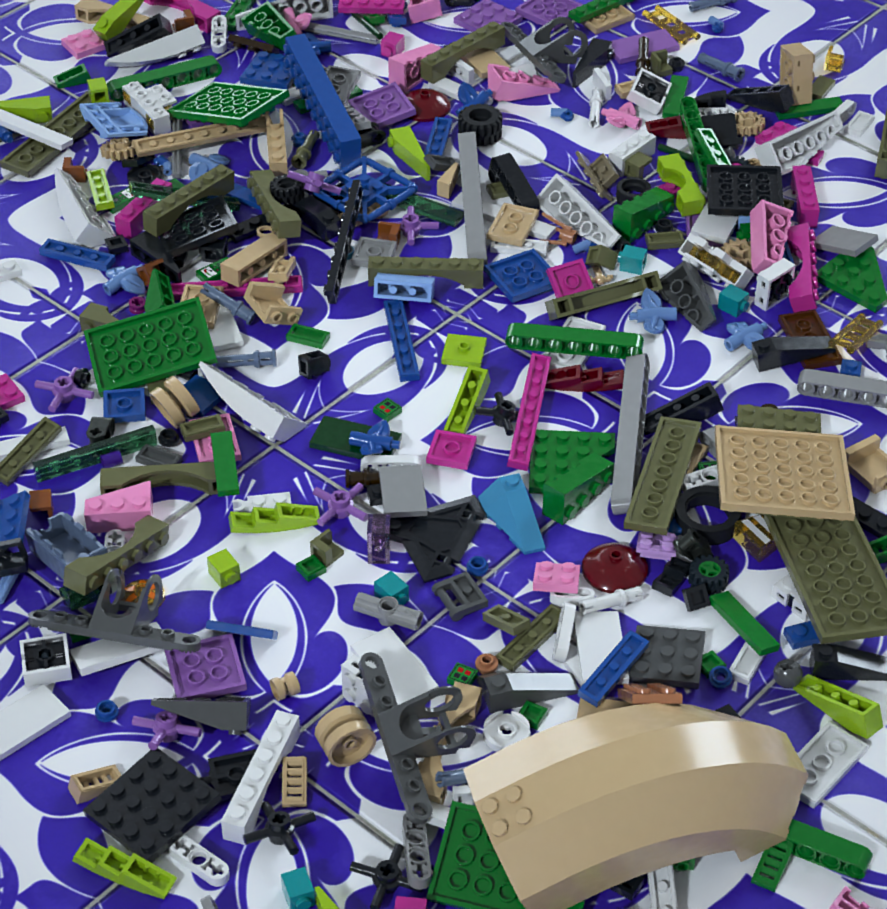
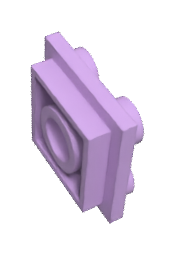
[636,531,678,561]

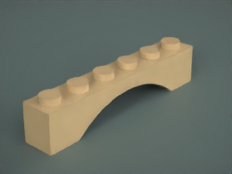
[74,0,150,29]
[418,681,482,805]

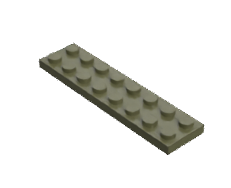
[0,92,115,178]
[624,416,702,535]

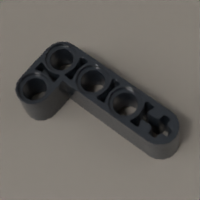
[488,153,540,209]

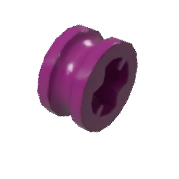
[129,297,146,314]

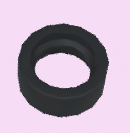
[616,177,651,205]

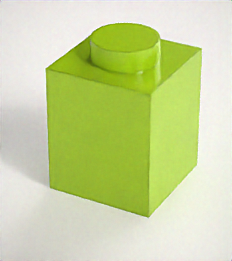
[87,77,110,103]
[207,549,241,589]

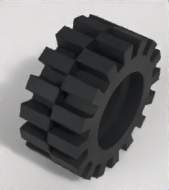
[270,174,305,205]

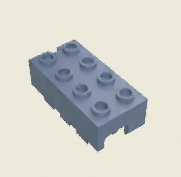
[25,512,108,580]

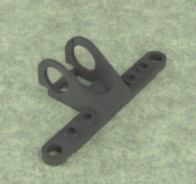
[501,17,588,84]
[28,568,201,653]
[358,652,476,825]

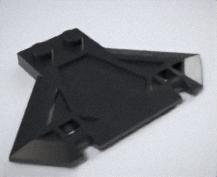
[380,495,486,583]

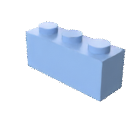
[373,273,435,303]

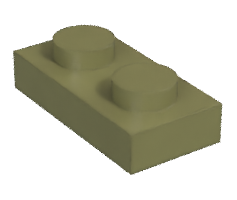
[482,604,531,636]

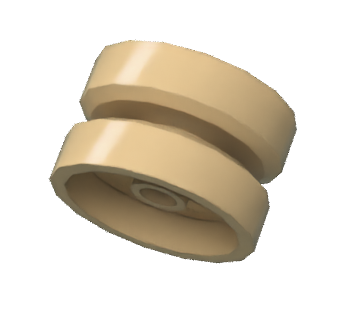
[149,376,200,429]
[314,705,377,767]

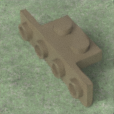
[575,151,620,202]

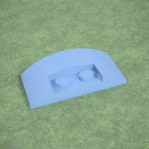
[79,102,148,138]

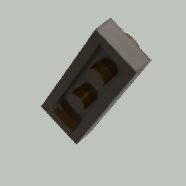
[228,34,280,54]

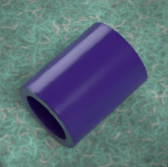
[100,450,123,468]

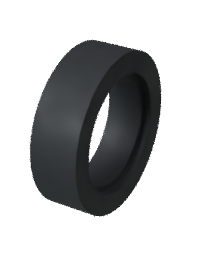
[675,486,741,545]

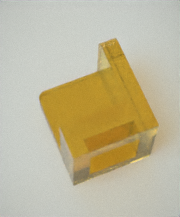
[824,46,845,73]

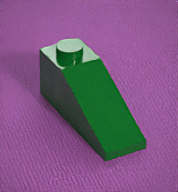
[144,268,175,312]

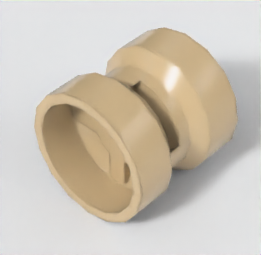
[269,671,301,701]

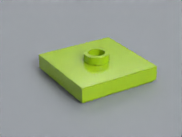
[441,333,487,368]

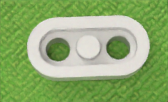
[550,587,595,607]

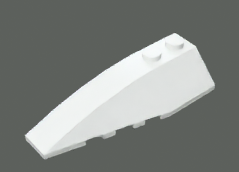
[235,0,333,31]
[104,24,206,67]
[754,110,843,176]
[54,167,116,248]
[537,173,621,249]
[199,361,307,442]

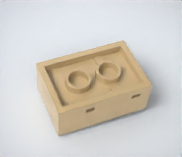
[779,42,815,106]

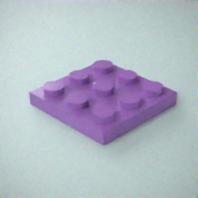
[454,0,523,32]
[515,0,583,31]
[348,82,416,129]
[164,633,247,700]

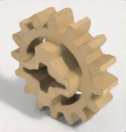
[735,111,765,137]
[100,137,137,161]
[721,238,752,269]

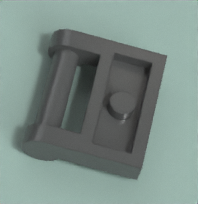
[431,571,488,622]

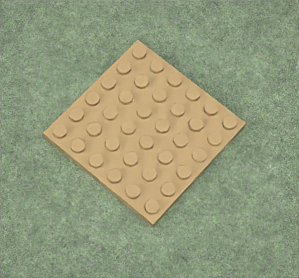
[714,425,855,521]

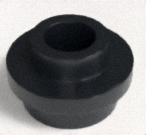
[668,57,685,72]
[655,218,673,232]
[74,368,91,388]
[158,428,179,447]

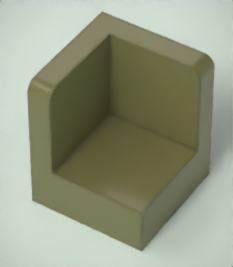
[650,49,673,77]
[624,151,652,179]
[585,245,618,270]
[310,529,344,568]

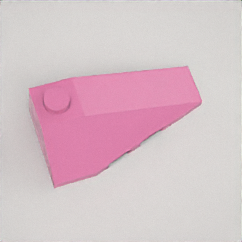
[487,64,560,102]

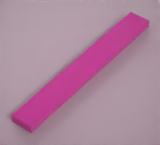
[148,275,303,301]
[507,353,552,471]

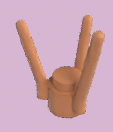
[540,212,578,247]

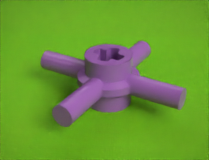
[287,170,342,195]
[390,206,439,246]
[35,367,94,412]
[313,483,369,526]
[132,711,202,750]

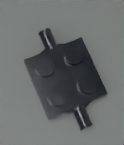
[200,749,278,802]

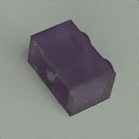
[367,514,391,564]

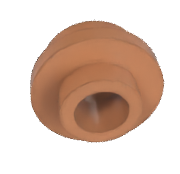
[475,653,498,675]

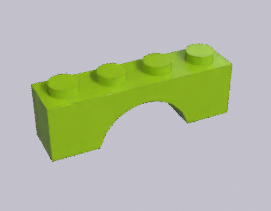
[656,153,706,217]

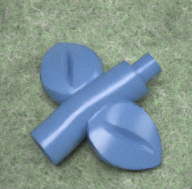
[189,153,230,182]
[102,264,146,296]
[629,288,677,334]
[724,321,768,352]

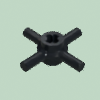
[473,392,519,436]
[243,801,316,855]
[350,843,424,909]

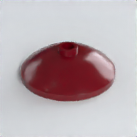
[406,89,451,122]
[582,543,648,594]

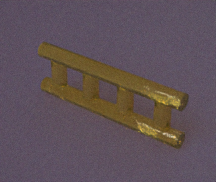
[642,5,701,45]
[828,313,884,354]

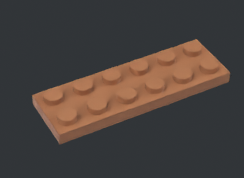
[617,683,683,704]

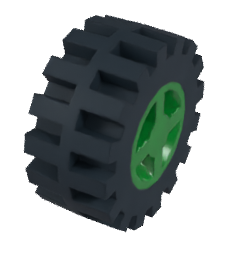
[688,555,730,596]

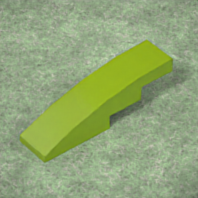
[228,502,320,533]
[72,837,177,899]

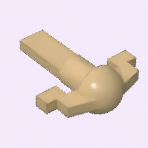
[590,266,613,285]

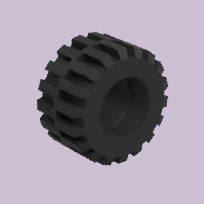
[458,104,502,147]

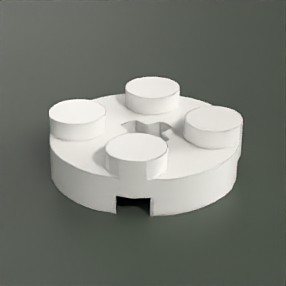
[483,711,531,752]

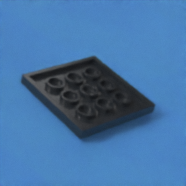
[706,164,784,216]
[159,195,240,259]
[83,748,222,863]

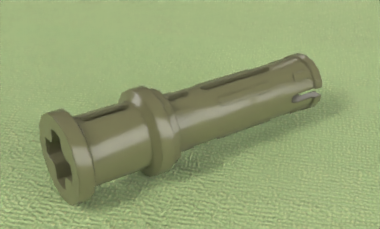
[291,130,320,169]

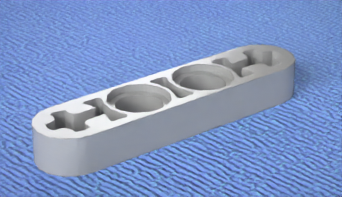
[402,813,432,890]

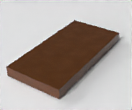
[778,310,843,369]

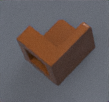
[172,9,195,33]
[62,157,88,183]
[377,221,401,250]
[136,258,164,286]
[29,489,54,518]

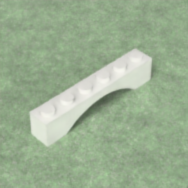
[221,710,300,845]

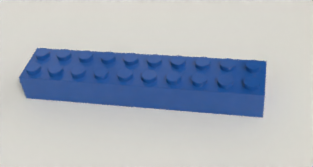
[283,33,361,169]

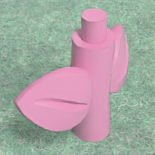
[282,7,312,35]
[601,102,642,130]

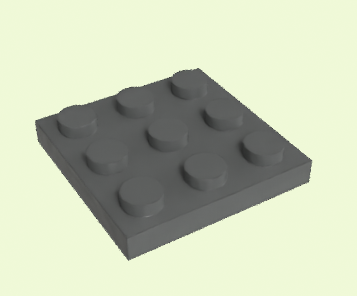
[629,625,706,689]

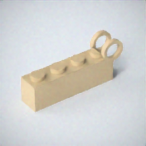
[265,109,288,177]
[220,225,288,287]

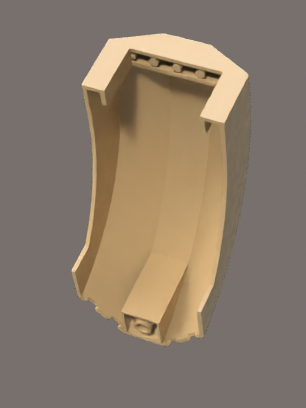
[463,703,809,909]

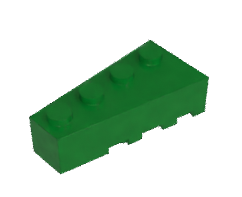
[241,1,297,51]
[612,187,675,244]
[542,452,614,525]

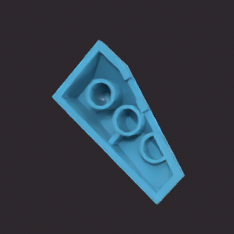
[478,473,546,555]

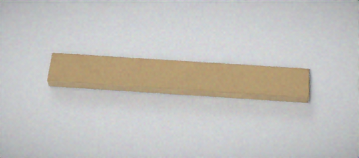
[133,114,273,158]

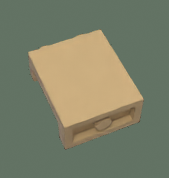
[243,281,303,325]
[845,434,887,494]

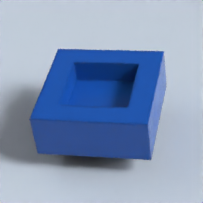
[387,14,407,27]
[840,359,862,377]

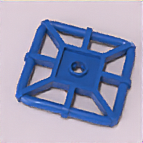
[312,156,418,224]

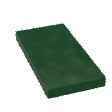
[309,415,402,466]

